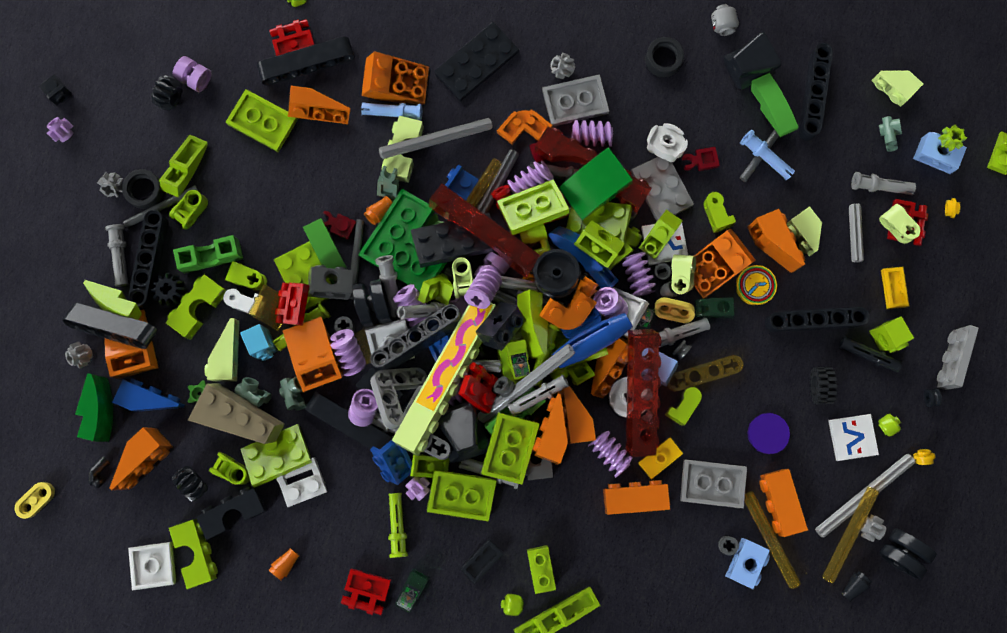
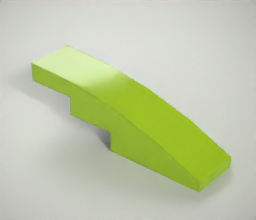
[513,587,600,633]

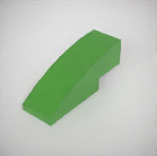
[751,73,798,137]
[303,218,348,285]

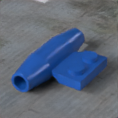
[552,307,633,369]

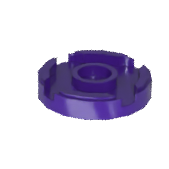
[747,413,790,454]

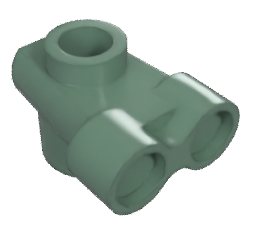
[879,116,902,152]
[235,377,272,407]
[279,377,306,410]

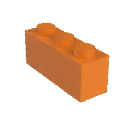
[759,469,808,537]
[603,480,670,515]

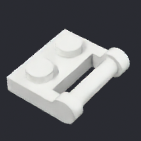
[276,457,328,507]

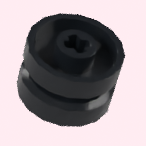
[534,249,579,301]
[352,279,392,329]
[879,528,937,580]

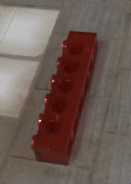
[626,329,662,457]

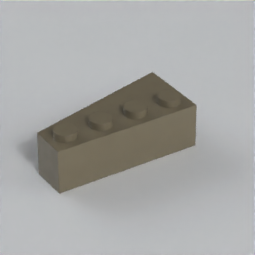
[188,383,285,444]

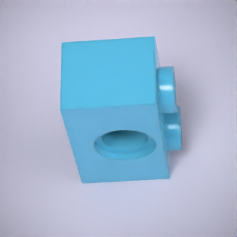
[240,324,278,361]

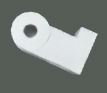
[223,289,267,318]

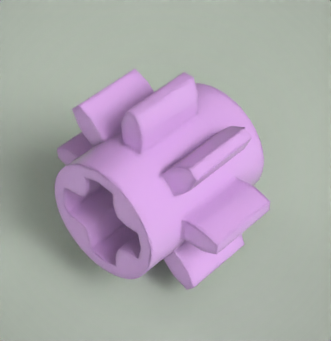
[47,117,73,142]
[405,477,430,501]

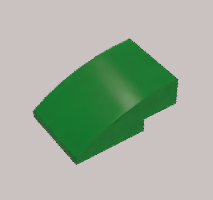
[559,147,633,221]
[75,373,113,442]

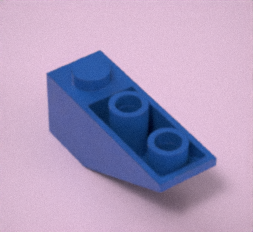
[112,378,185,411]

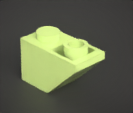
[871,71,923,107]
[787,207,822,256]

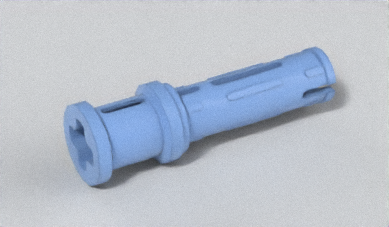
[361,102,423,121]
[740,130,795,180]

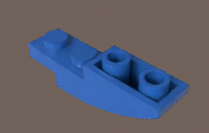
[548,226,619,288]

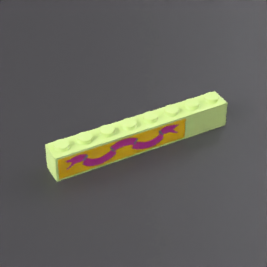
[392,303,496,456]

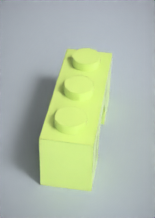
[382,116,424,183]

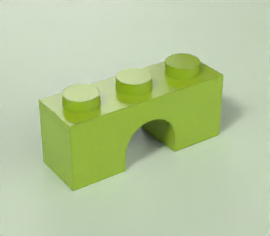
[166,274,227,340]
[169,519,218,589]

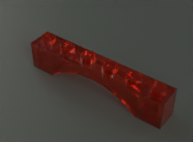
[534,126,652,213]
[429,184,541,278]

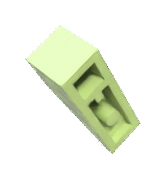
[205,318,239,381]

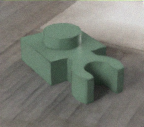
[377,166,399,200]

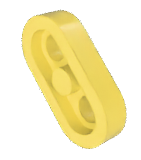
[654,297,695,323]
[15,482,55,519]

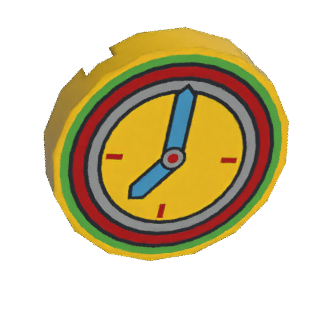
[736,265,777,305]

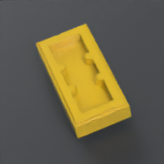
[881,267,909,309]
[638,437,683,479]

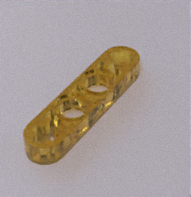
[666,355,743,392]

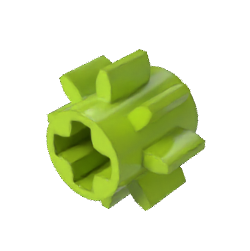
[938,125,967,152]

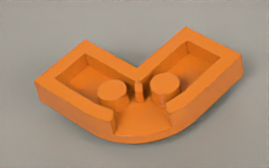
[497,110,553,144]
[539,290,597,330]

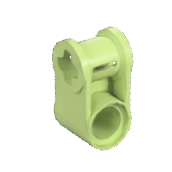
[879,204,920,244]
[671,254,696,294]
[452,257,474,299]

